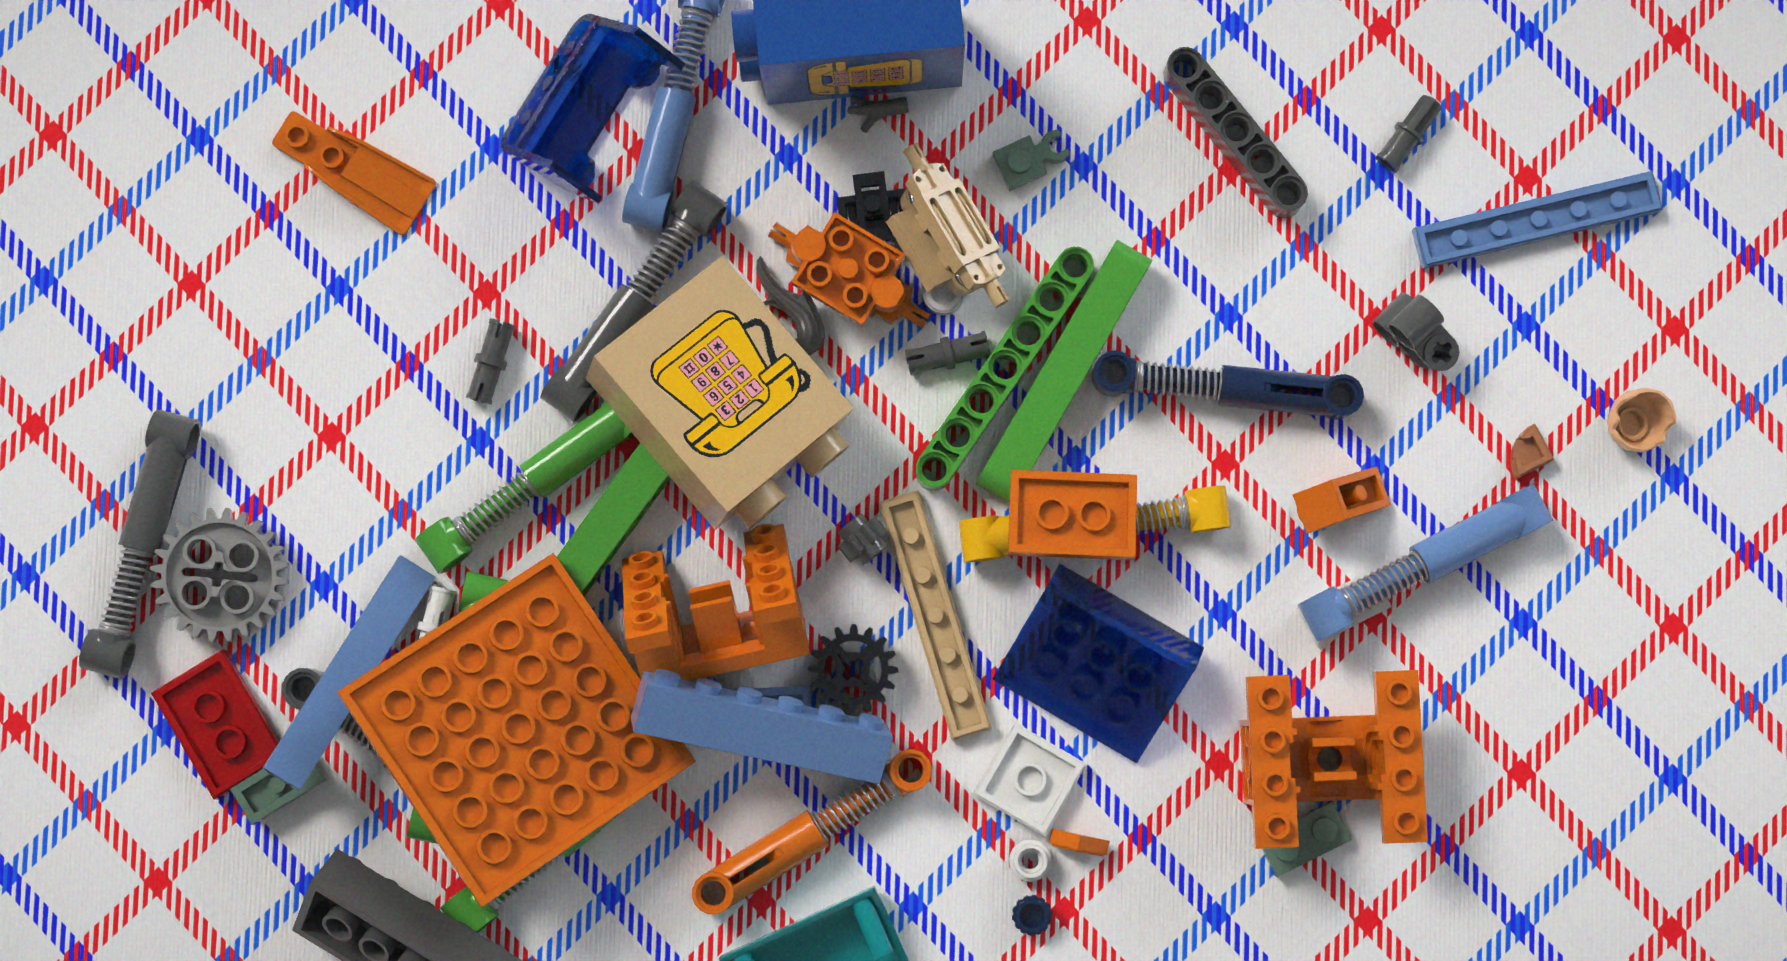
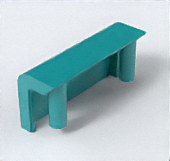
[719,885,908,961]

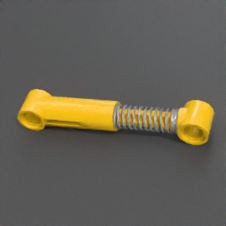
[958,486,1231,563]

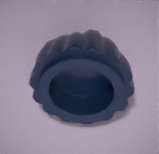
[1012,894,1052,936]

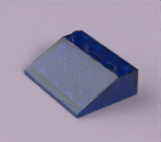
[993,564,1204,763]

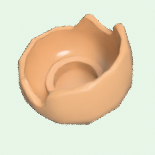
[1607,388,1677,453]

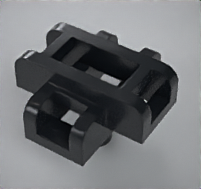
[836,171,905,242]

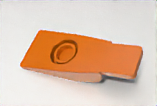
[272,111,436,236]

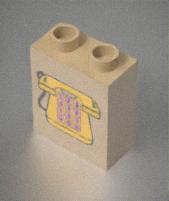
[586,255,854,530]

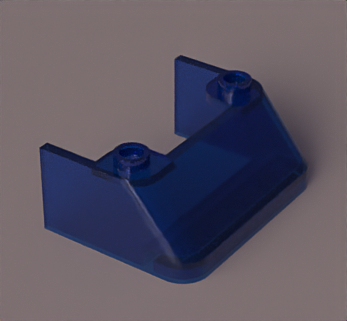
[501,14,685,203]

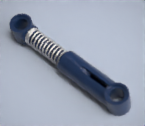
[1092,351,1364,420]

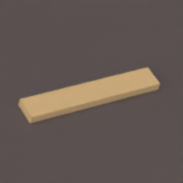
[879,490,992,741]

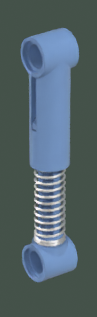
[622,0,725,232]
[1297,484,1553,642]

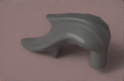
[756,256,825,355]

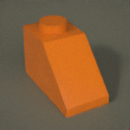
[1292,466,1391,534]

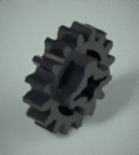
[808,624,898,715]

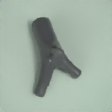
[847,96,909,133]

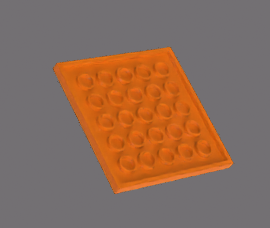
[337,553,696,908]

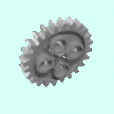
[150,508,290,643]

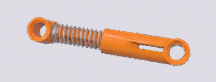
[692,749,932,915]

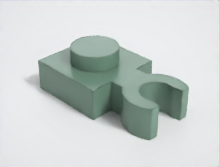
[992,130,1070,191]

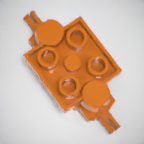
[768,212,931,329]

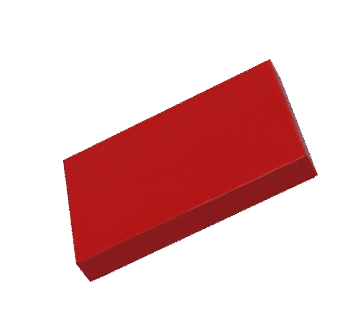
[151,649,280,800]

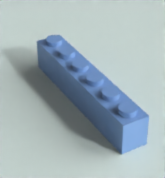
[631,669,893,784]

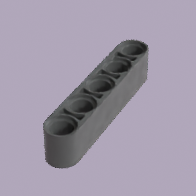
[1163,47,1308,218]

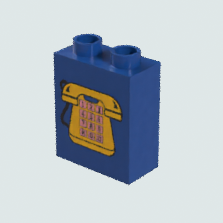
[731,0,965,105]

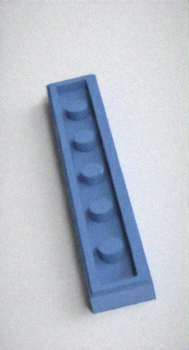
[1412,171,1663,269]
[262,555,435,791]

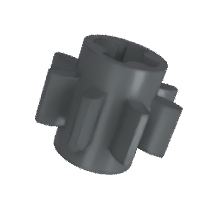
[837,513,888,565]

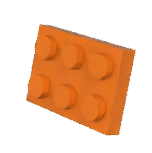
[1008,470,1137,560]

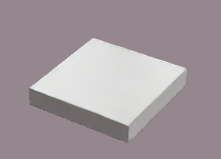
[973,722,1087,836]

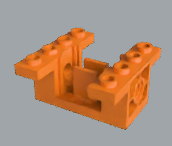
[622,524,810,681]
[1239,670,1428,849]

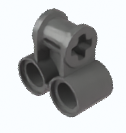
[1372,292,1460,371]

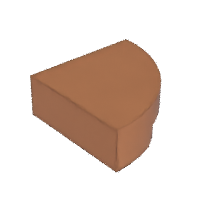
[1510,423,1554,479]

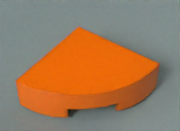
[1049,829,1110,857]

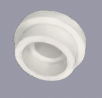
[1009,839,1051,882]

